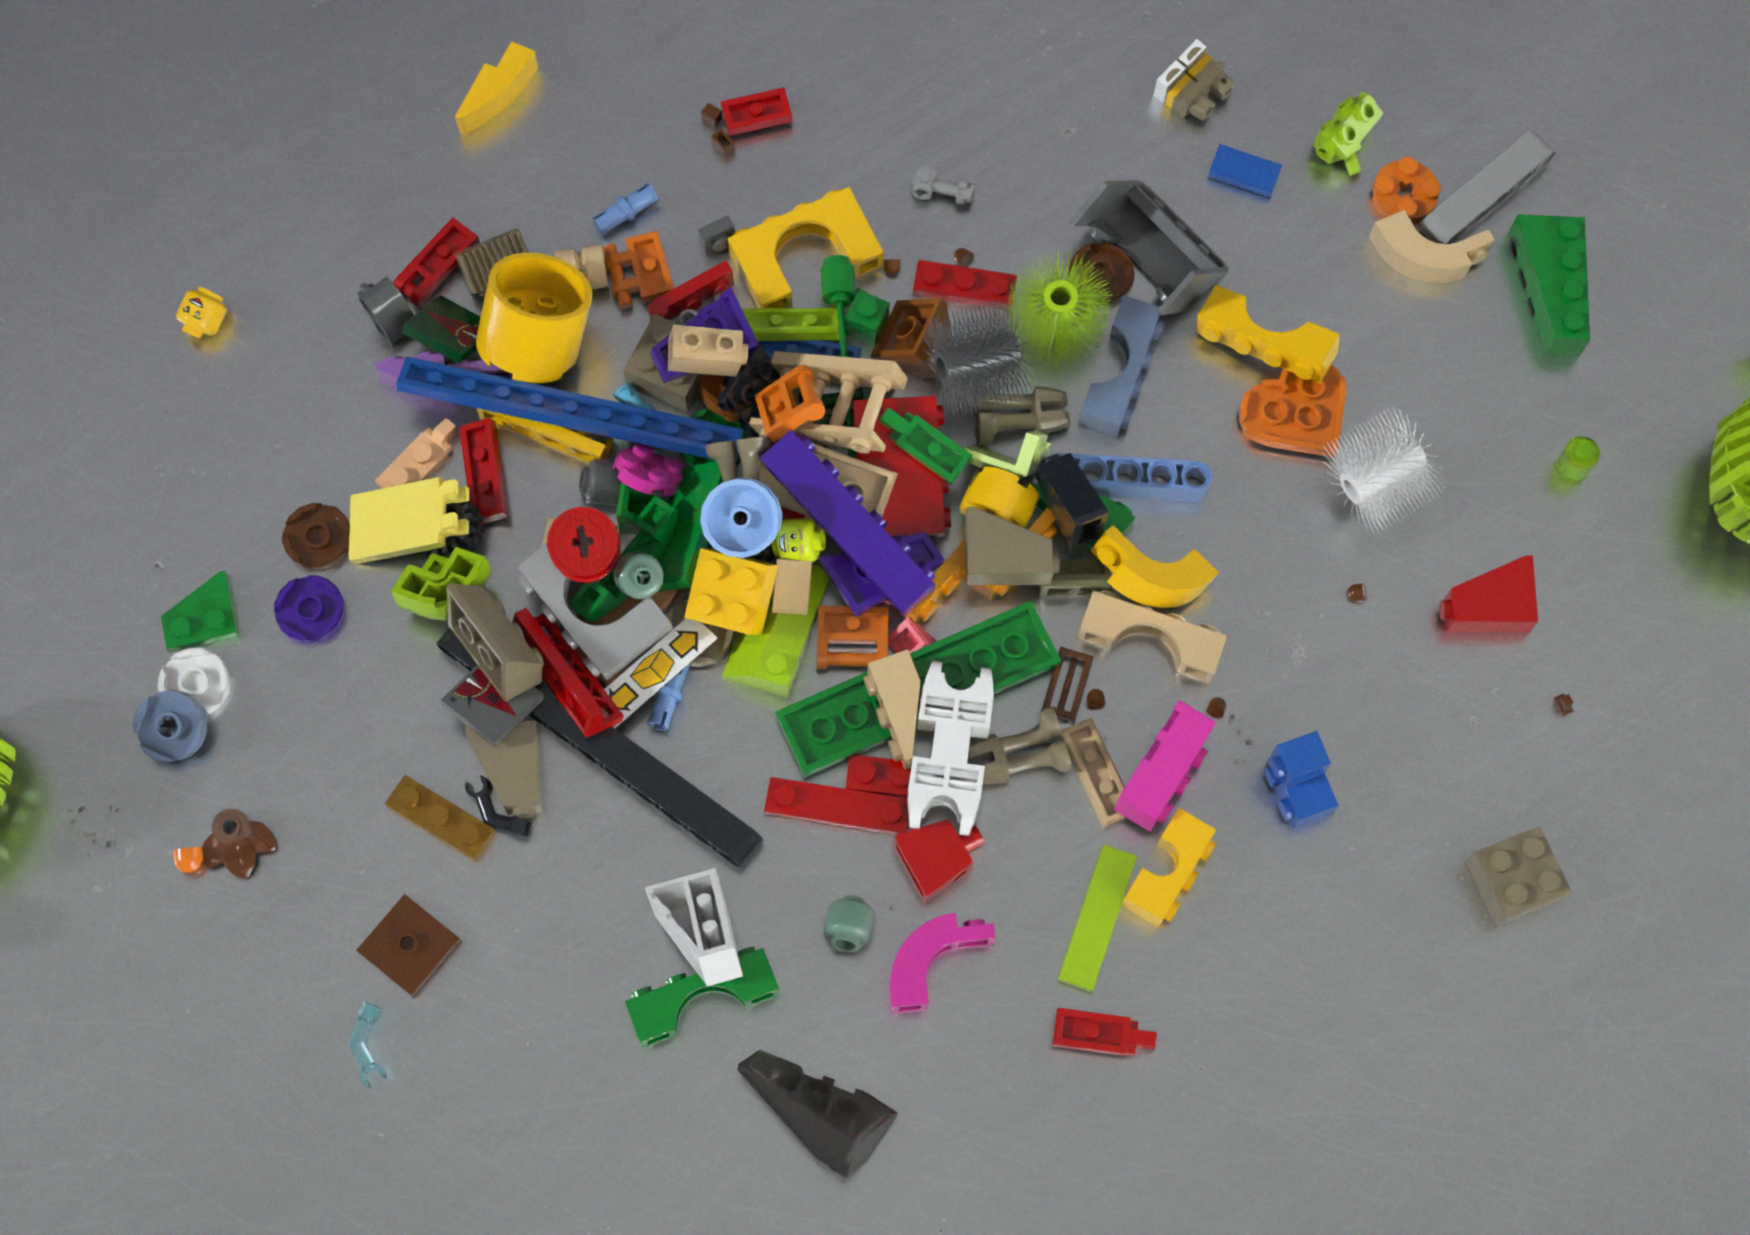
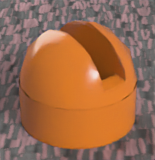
[173,847,203,873]

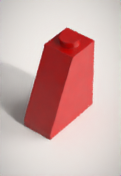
[1440,555,1538,633]

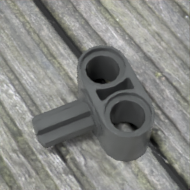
[358,277,414,345]

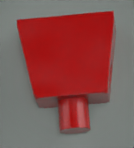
[893,819,985,904]

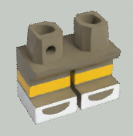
[1153,39,1235,121]

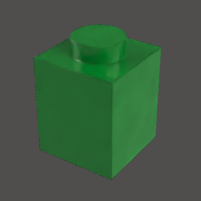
[845,290,890,347]

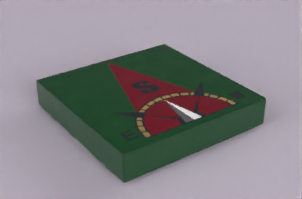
[402,295,480,364]

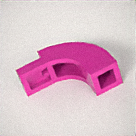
[890,913,995,1013]

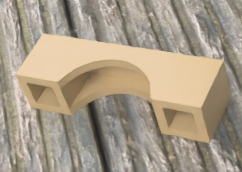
[1077,591,1227,684]

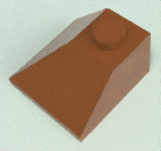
[870,298,953,378]

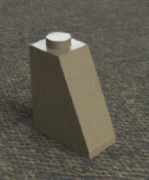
[965,507,1059,585]
[464,720,543,819]

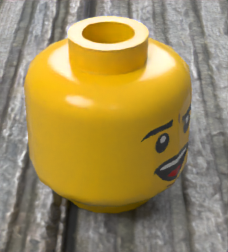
[176,286,227,339]

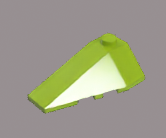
[722,564,830,699]

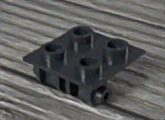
[717,345,781,437]

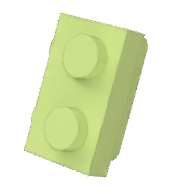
[963,430,1051,480]

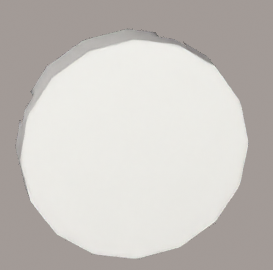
[157,648,231,715]

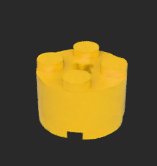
[959,466,1040,529]

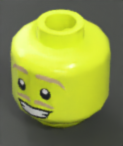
[772,518,826,563]

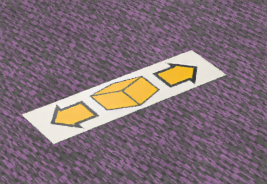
[601,618,718,728]

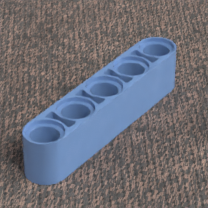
[1050,453,1212,502]

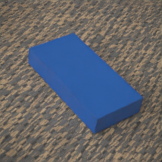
[1208,144,1282,198]

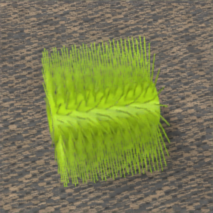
[1007,250,1112,371]

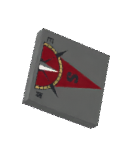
[441,665,544,748]

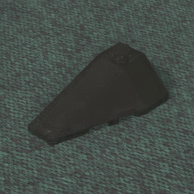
[737,1050,898,1178]

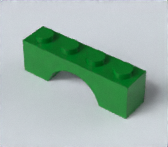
[625,946,780,1048]

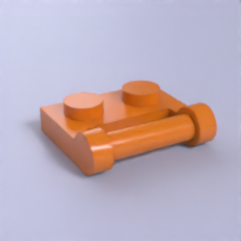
[754,365,825,443]
[817,605,888,670]

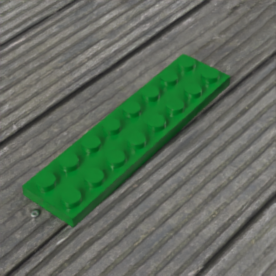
[775,601,1062,778]

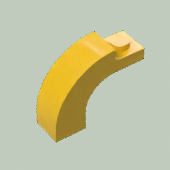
[1090,525,1219,608]

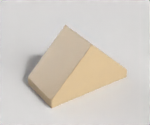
[772,556,812,615]

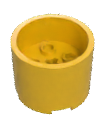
[476,252,592,383]

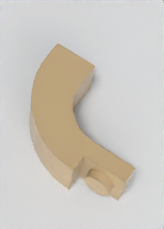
[1369,210,1495,284]

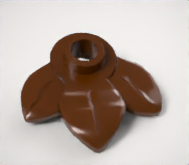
[202,809,276,879]

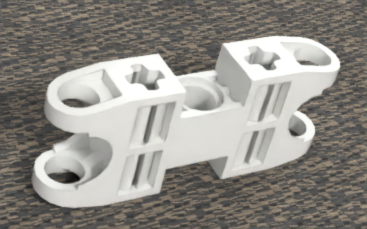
[907,661,994,836]

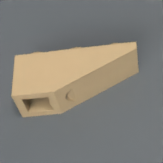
[863,649,921,770]

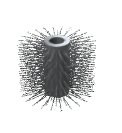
[922,298,1034,416]

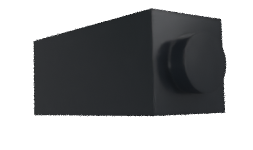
[1036,453,1108,550]

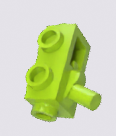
[1312,92,1384,176]

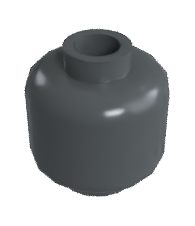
[579,458,623,506]

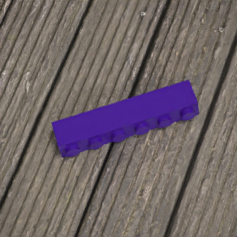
[760,430,936,617]

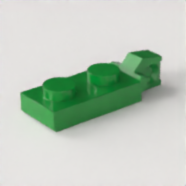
[879,408,973,485]

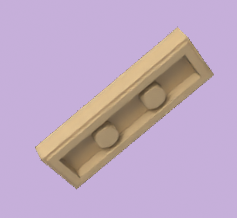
[1061,717,1128,829]

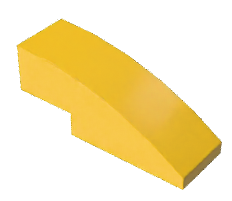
[455,41,538,135]

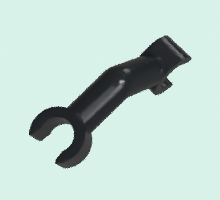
[465,775,532,837]

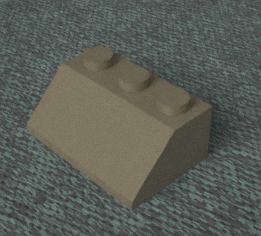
[446,583,544,702]

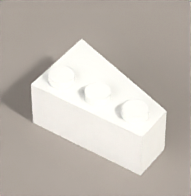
[645,868,743,986]

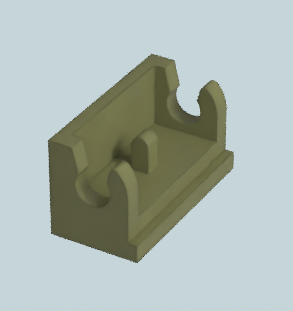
[1039,560,1112,598]

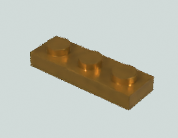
[385,775,496,862]

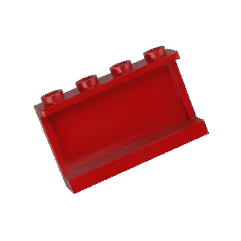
[852,396,951,538]

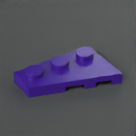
[650,287,759,383]

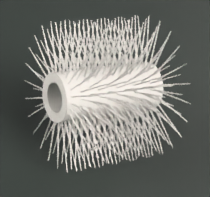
[1322,407,1445,533]

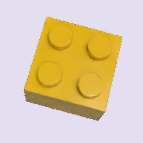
[684,548,779,635]

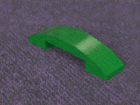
[568,495,679,622]

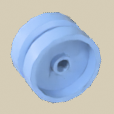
[700,477,783,558]

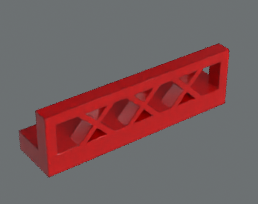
[512,608,624,738]

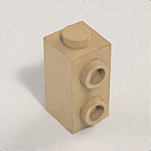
[668,325,748,377]

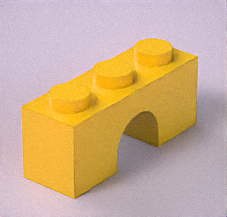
[1121,808,1217,928]

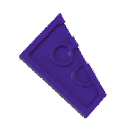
[818,531,945,618]

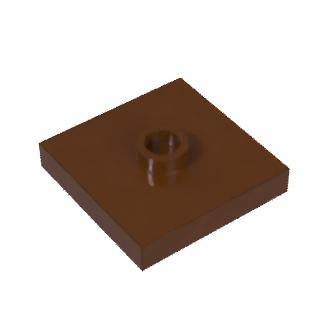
[356,894,461,997]

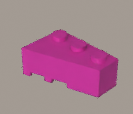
[1113,700,1216,832]

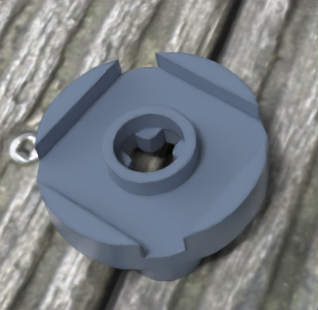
[133,690,208,762]

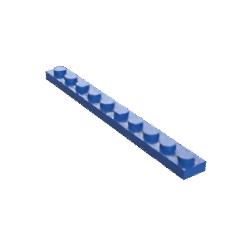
[397,356,744,464]

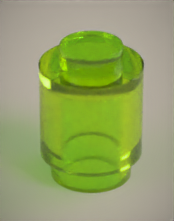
[1557,436,1600,480]

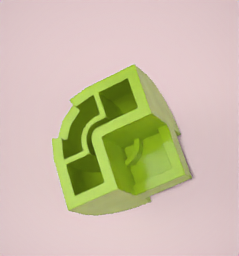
[391,547,491,621]

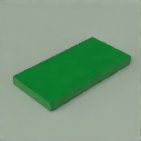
[658,461,723,592]

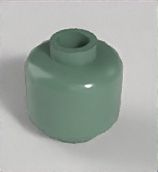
[614,551,664,599]
[824,895,875,952]

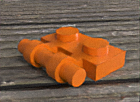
[603,231,674,309]

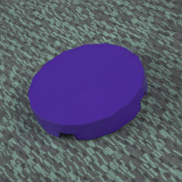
[274,575,345,644]

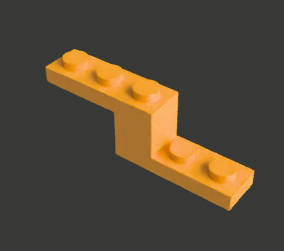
[903,507,1058,623]

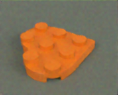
[1239,365,1346,458]

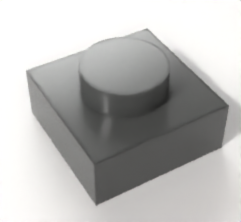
[698,215,735,255]

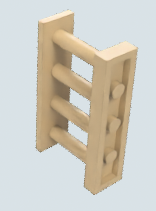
[749,351,908,453]

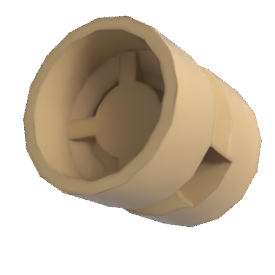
[555,244,609,289]

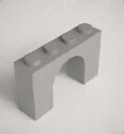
[516,532,674,681]

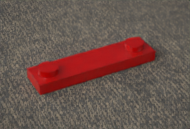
[764,777,909,835]

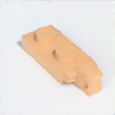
[375,418,459,489]

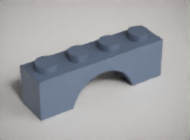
[1078,295,1164,439]

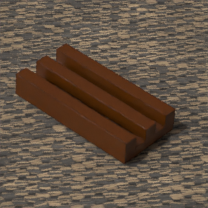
[1041,646,1094,724]

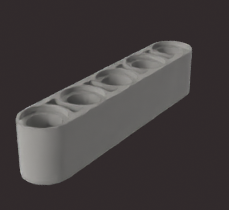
[1418,129,1556,244]

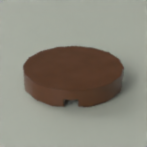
[1068,242,1135,306]
[282,503,350,571]

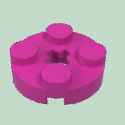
[613,443,684,496]

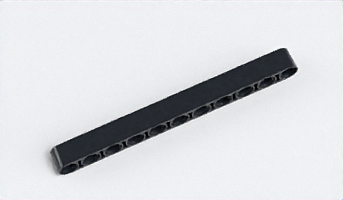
[436,627,763,869]

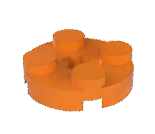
[1372,157,1441,224]

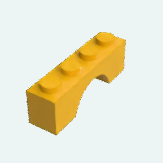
[1197,285,1340,383]

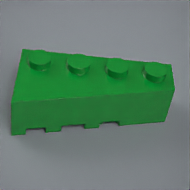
[1508,214,1590,357]

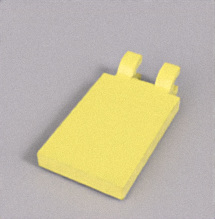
[349,477,469,564]

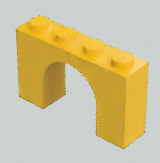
[728,187,884,308]

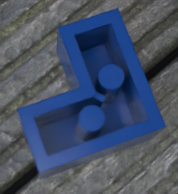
[1264,731,1339,829]

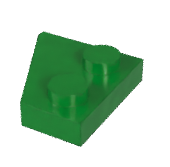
[161,570,239,653]

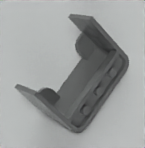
[1070,180,1229,315]

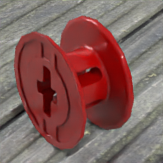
[547,507,621,583]

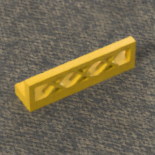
[476,408,614,464]

